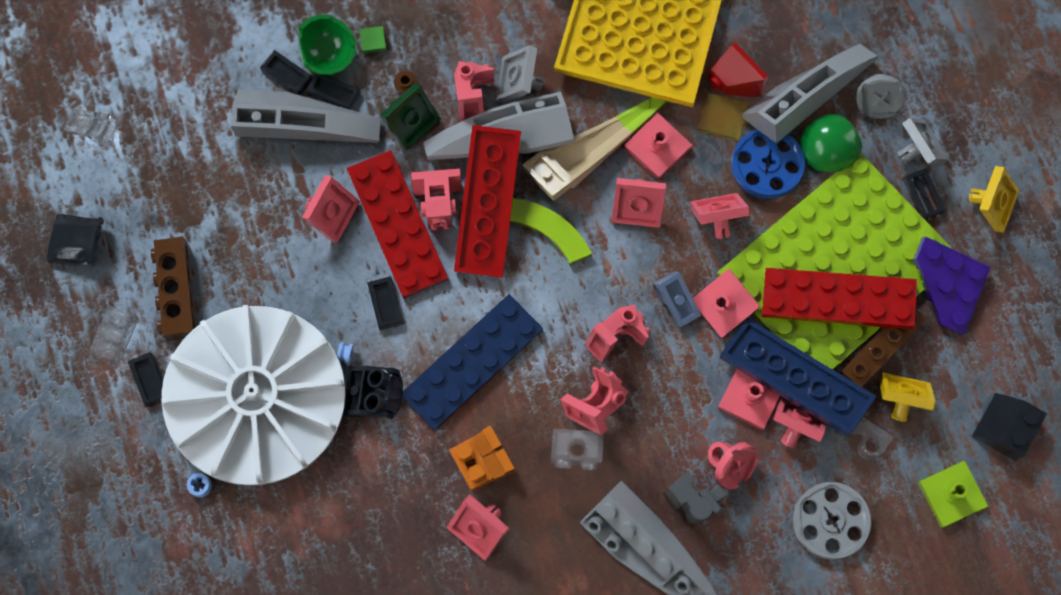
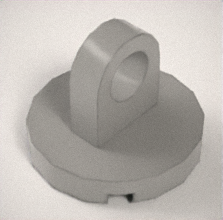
[856,74,906,119]

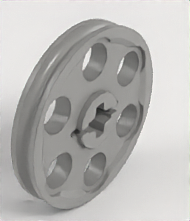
[793,482,871,560]

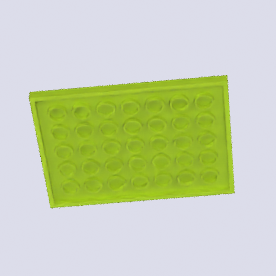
[716,153,951,370]

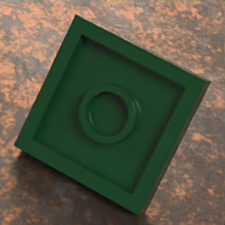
[380,83,441,150]

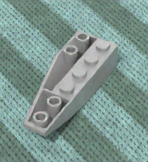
[742,44,878,143]
[231,90,381,143]
[423,92,575,160]
[580,481,717,595]

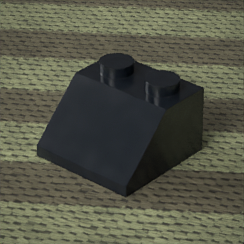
[971,393,1047,461]

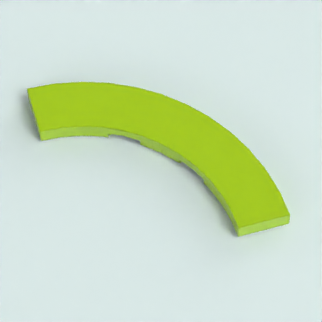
[510,198,592,265]

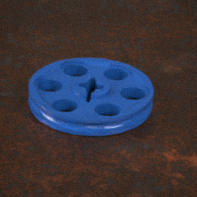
[731,129,805,199]

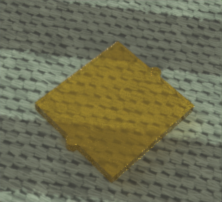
[698,93,748,141]

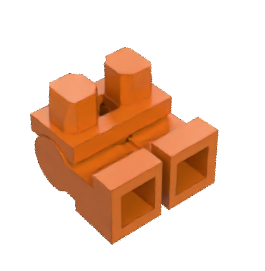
[449,425,516,491]

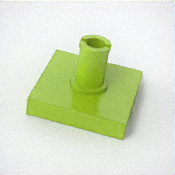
[918,460,988,528]

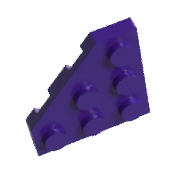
[913,237,991,335]

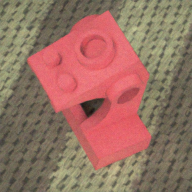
[454,61,495,122]
[411,169,462,231]
[584,304,650,363]
[560,367,628,435]

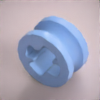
[337,342,354,366]
[187,473,212,498]

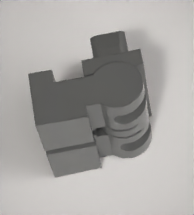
[663,472,728,524]

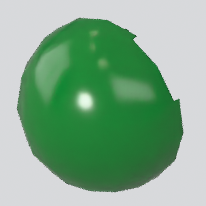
[298,14,356,75]
[800,114,863,172]

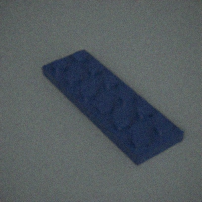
[402,294,543,431]
[720,318,876,438]

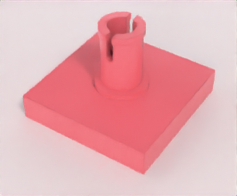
[624,113,692,180]
[302,175,360,243]
[611,178,666,228]
[690,193,750,239]
[693,268,761,338]
[718,369,780,430]
[773,397,826,448]
[447,495,509,561]

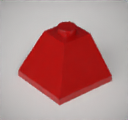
[709,42,768,97]

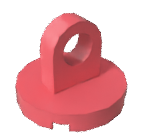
[708,442,758,490]

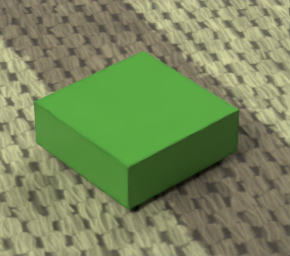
[359,26,386,54]

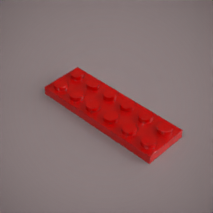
[454,125,522,278]
[346,150,448,299]
[762,268,917,330]

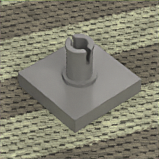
[495,45,544,104]
[898,118,950,165]

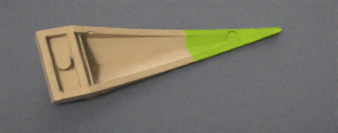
[522,97,668,201]

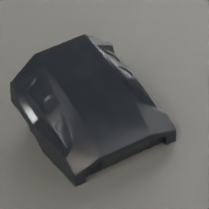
[47,214,104,267]
[342,366,404,419]

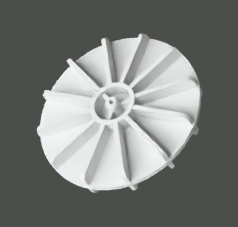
[161,305,345,485]

